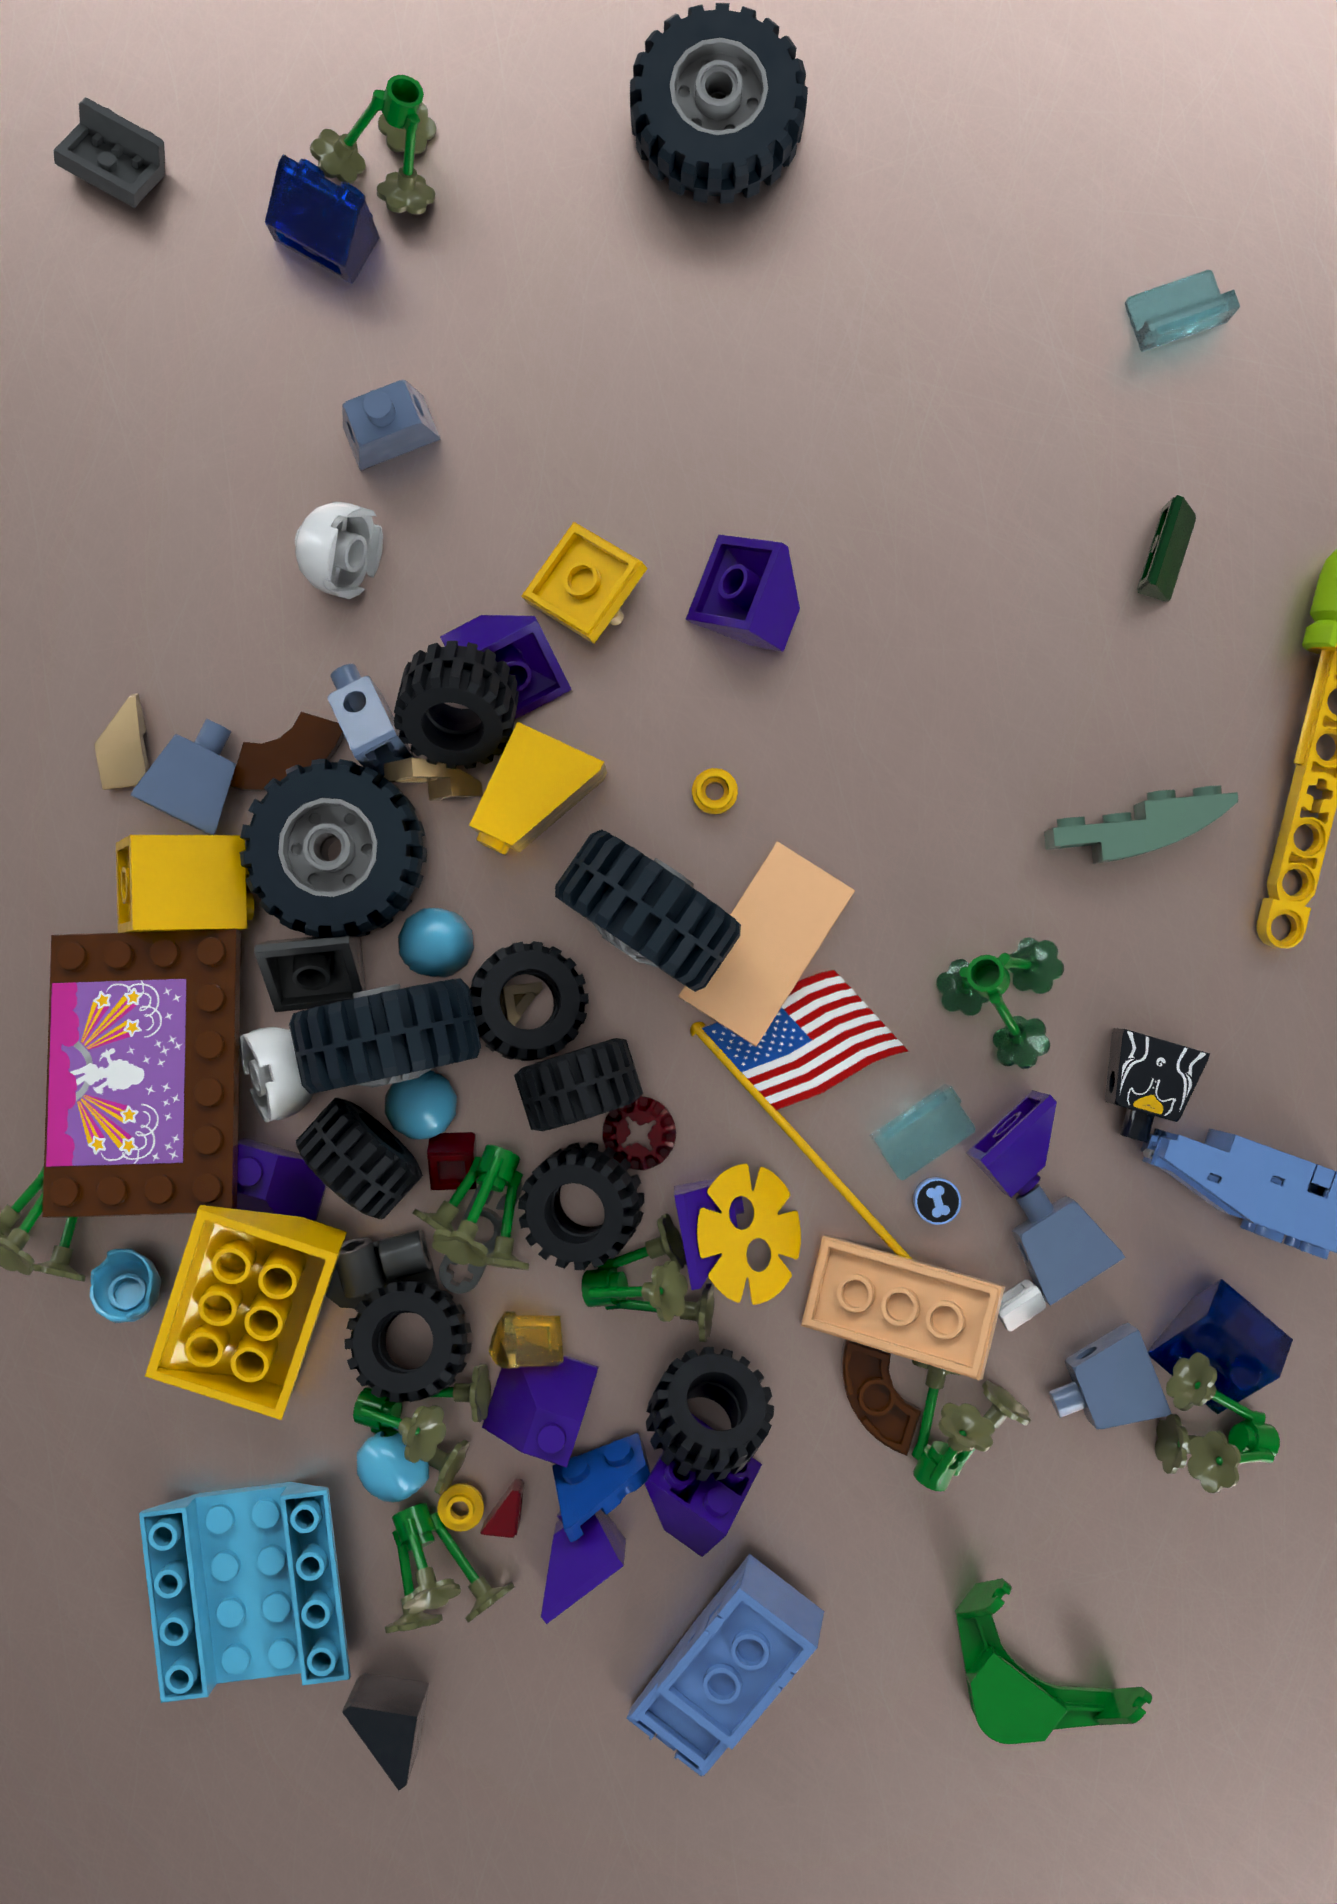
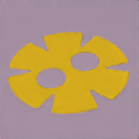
[697,1164,801,1305]

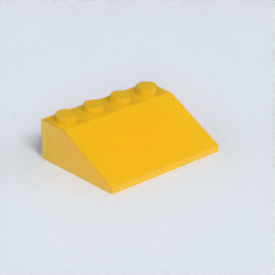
[145,1205,347,1420]

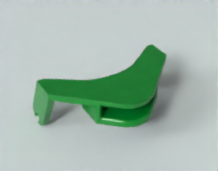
[955,1578,1152,1744]

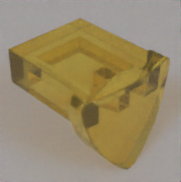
[489,1311,564,1368]

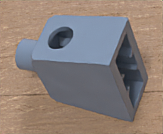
[342,380,441,471]
[327,664,415,776]
[131,719,236,835]
[1012,1184,1125,1306]
[1049,1323,1172,1429]

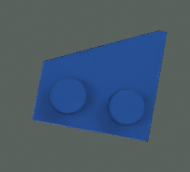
[552,1433,651,1542]

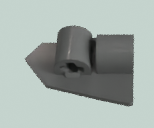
[326,1229,439,1313]

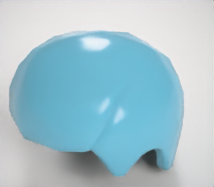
[398,908,474,978]
[385,1070,457,1140]
[89,1249,161,1323]
[357,1431,429,1502]

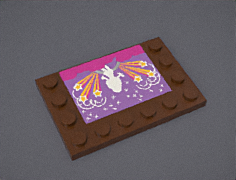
[42,929,241,1218]

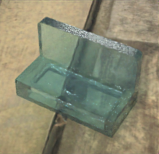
[1125,270,1240,352]
[869,1084,975,1180]

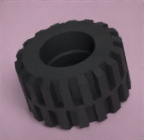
[393,641,519,769]
[469,941,589,1061]
[514,1038,643,1131]
[296,1097,423,1220]
[518,1142,645,1270]
[345,1281,472,1403]
[646,1347,774,1481]

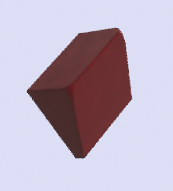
[427,1132,477,1190]
[480,1479,524,1538]

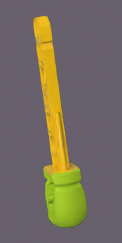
[1257,549,1337,949]

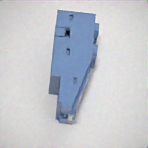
[1141,1128,1337,1260]
[626,1554,824,1776]

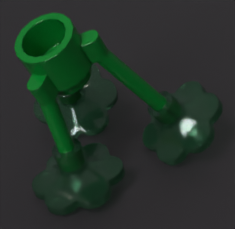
[936,937,1064,1069]

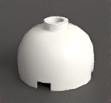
[295,502,383,599]
[239,1027,314,1123]

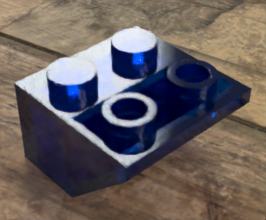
[265,154,380,284]
[1148,1279,1293,1415]

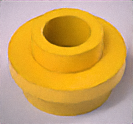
[692,768,738,815]
[437,1483,484,1532]

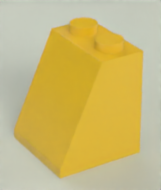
[469,722,607,856]
[116,835,254,933]

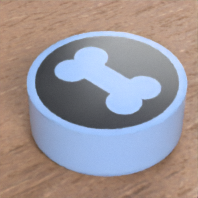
[913,1177,961,1225]

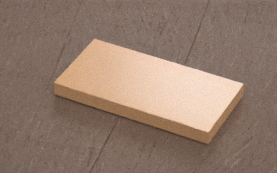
[678,841,855,1047]
[801,1235,1005,1380]

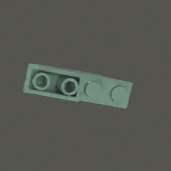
[1044,786,1238,864]

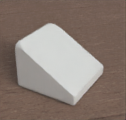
[998,1279,1046,1331]

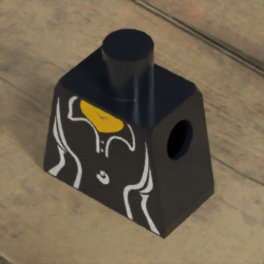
[1105,1028,1210,1143]

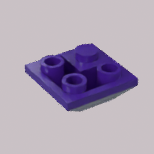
[645,1414,762,1557]

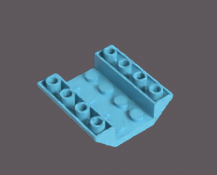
[139,1482,351,1703]

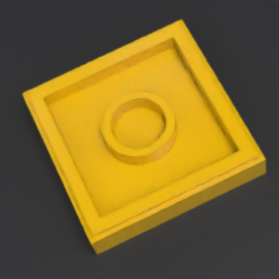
[521,522,648,644]

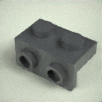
[53,97,165,208]

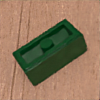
[1137,495,1196,602]

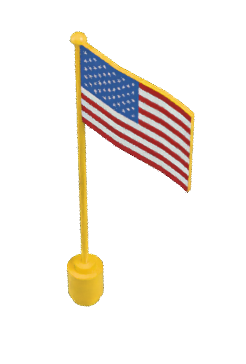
[690,970,912,1259]

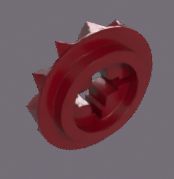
[602,1096,676,1171]

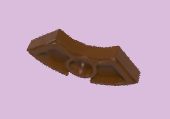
[230,712,344,791]
[841,1339,921,1456]

